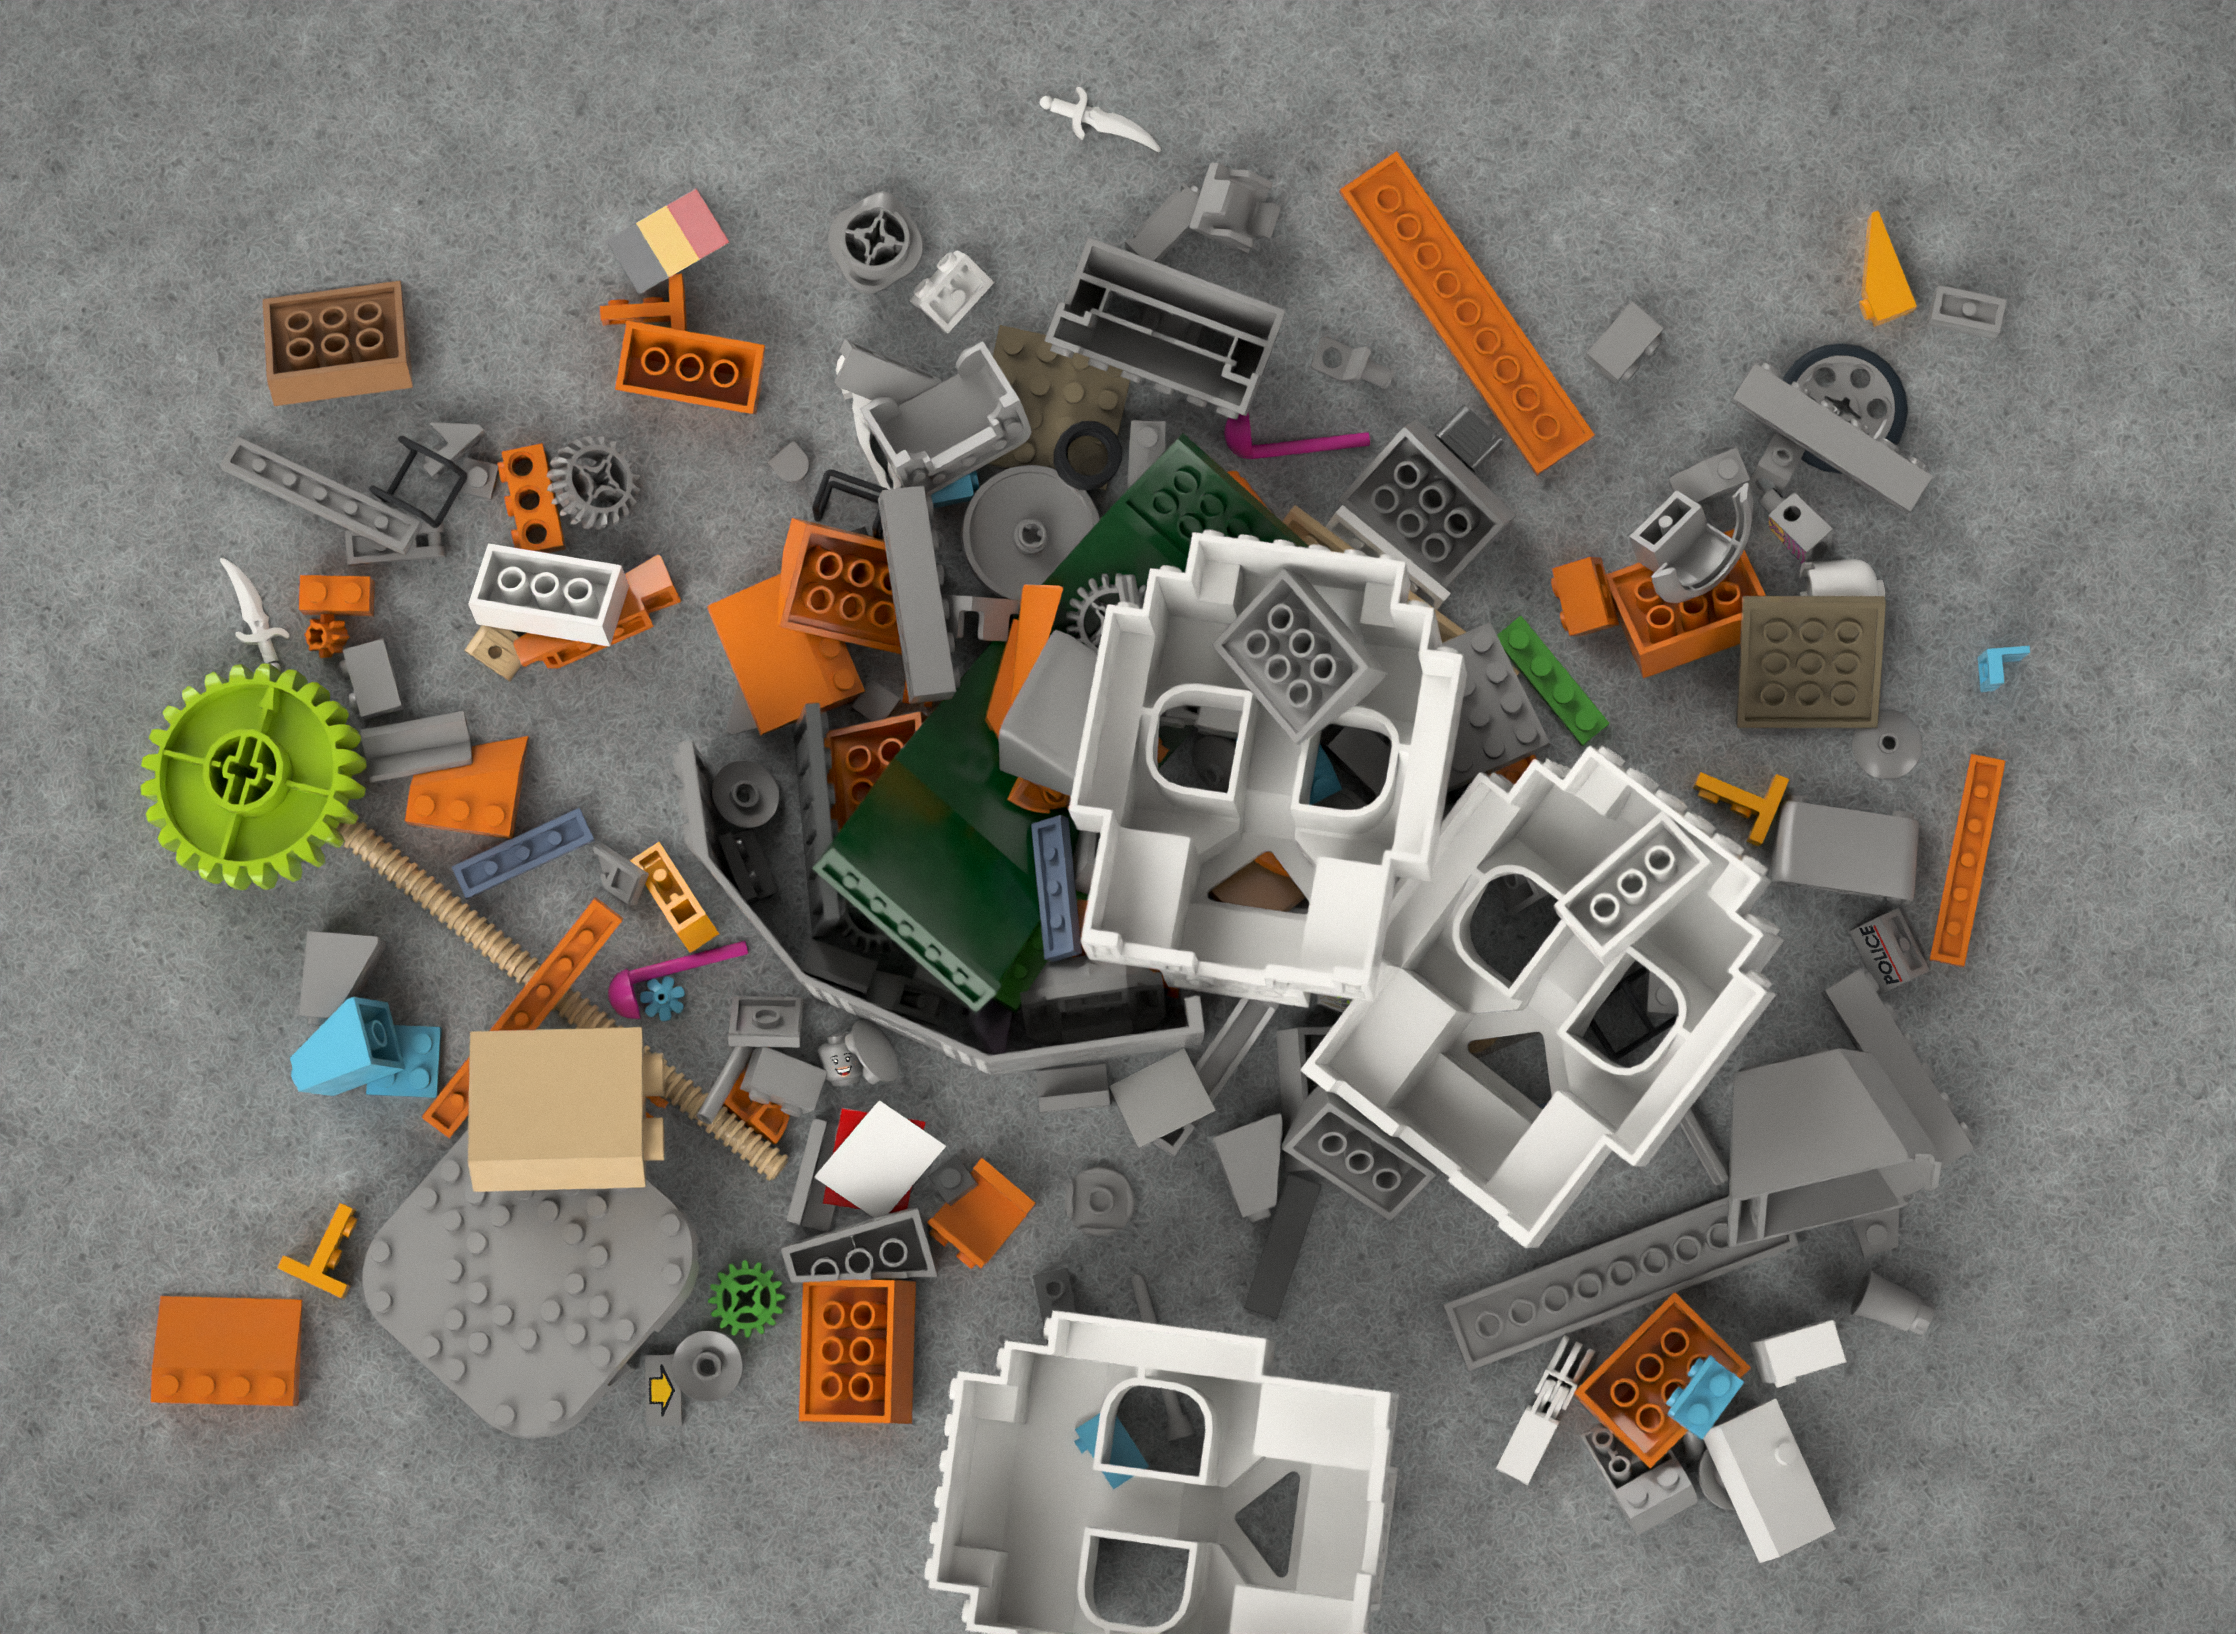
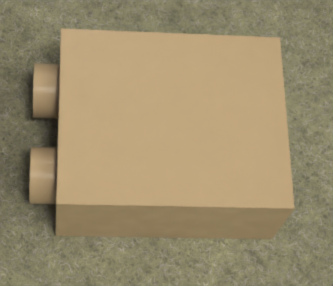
[468,1027,665,1192]

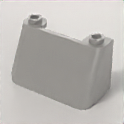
[860,341,1032,496]
[999,630,1098,796]
[1768,795,1920,906]

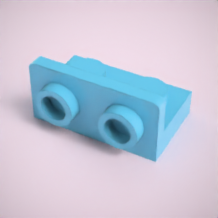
[1666,1355,1744,1440]

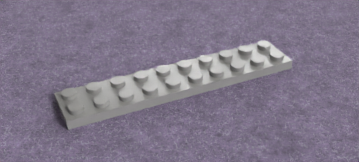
[1443,1196,1799,1371]

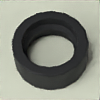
[1054,421,1122,490]

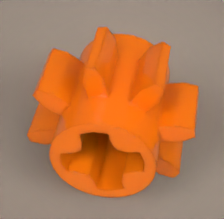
[304,614,349,658]

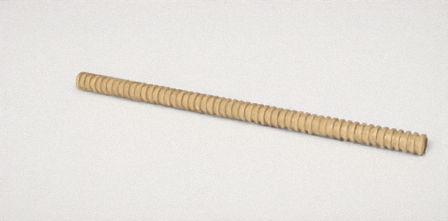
[336,818,789,1181]

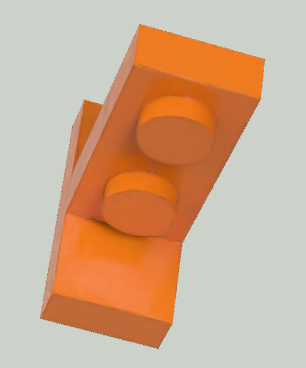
[600,273,687,331]

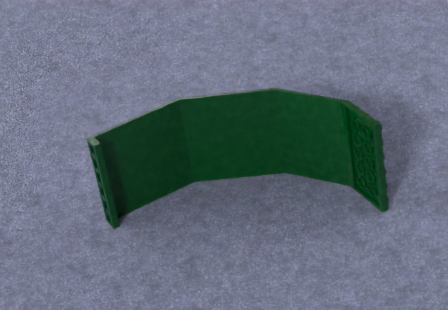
[812,433,1309,1012]

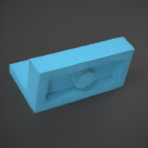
[1977,646,2030,692]

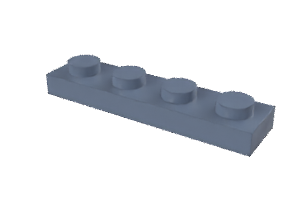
[452,808,595,900]
[1031,815,1082,962]

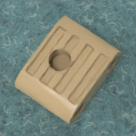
[464,625,521,682]

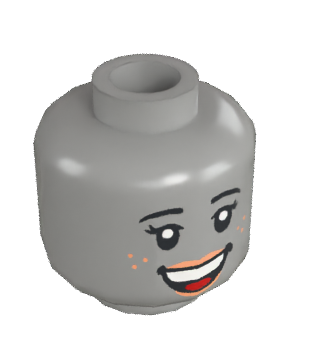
[817,1032,863,1086]

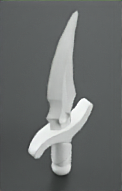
[1040,87,1161,152]
[220,558,289,672]

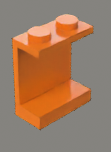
[927,1158,1036,1270]

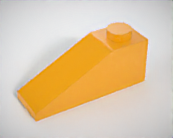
[1859,210,1917,327]
[630,842,719,953]

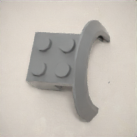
[1629,482,1754,603]

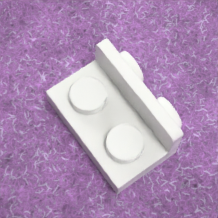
[910,251,994,334]

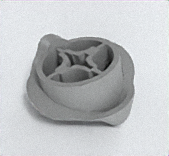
[828,192,923,295]

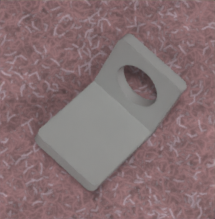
[1748,434,1805,496]

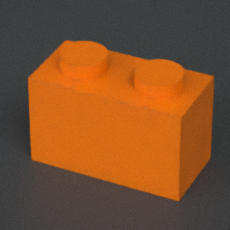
[1551,557,1619,637]
[299,575,375,616]

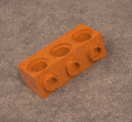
[497,443,566,553]

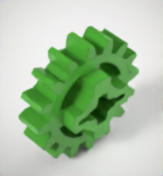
[708,1260,786,1338]

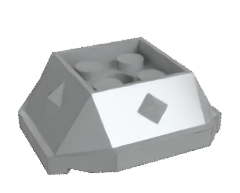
[1020,955,1166,1047]

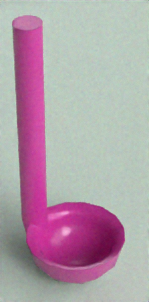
[1224,413,1370,459]
[608,941,749,1019]

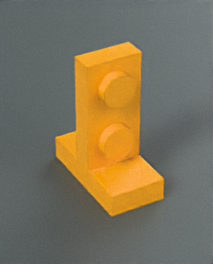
[1692,772,1789,847]
[277,1203,358,1299]

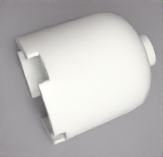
[1800,559,1885,597]

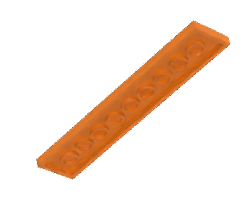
[1339,151,1595,476]

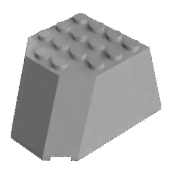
[1728,1048,1942,1248]

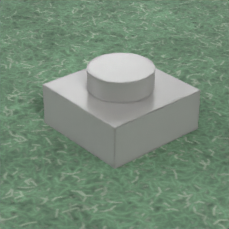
[459,457,499,500]

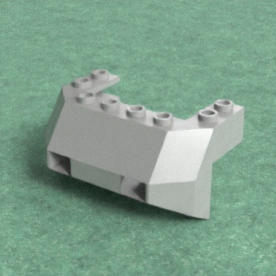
[1045,237,1286,420]

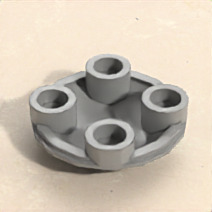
[845,1019,899,1084]

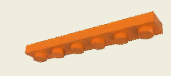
[1929,754,2006,967]

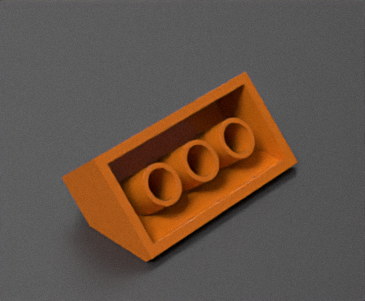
[615,321,765,415]

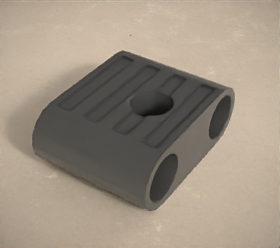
[1435,405,1504,473]

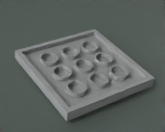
[1389,622,1550,793]

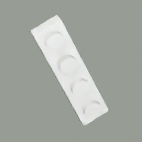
[1326,505,1451,611]

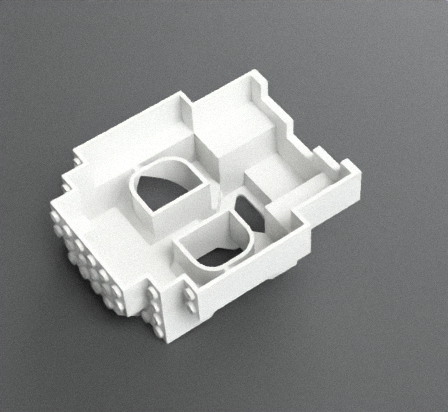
[1069,530,1467,1008]
[1301,746,1784,1248]
[925,1311,1399,1634]

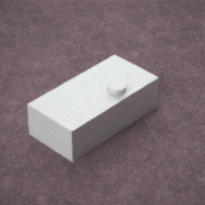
[468,543,629,647]
[1554,811,1714,967]
[1749,1320,1846,1388]
[1703,1399,1835,1563]

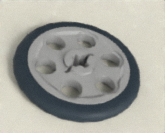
[1782,343,1908,474]

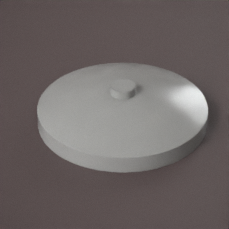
[961,465,1100,600]

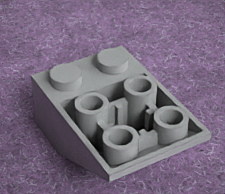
[1580,1423,1698,1536]

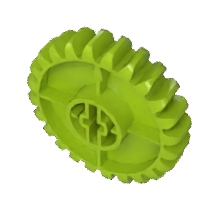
[140,663,367,891]

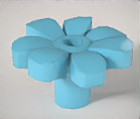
[640,976,685,1021]

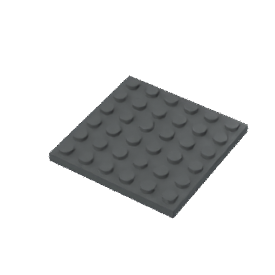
[793,703,845,939]

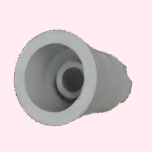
[1850,1269,1935,1335]

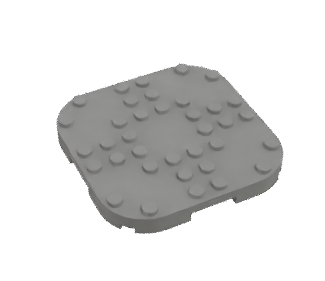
[362,1129,700,1439]

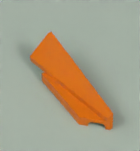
[513,555,682,669]
[984,584,1064,740]

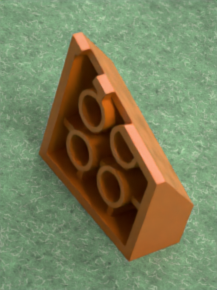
[405,736,529,839]

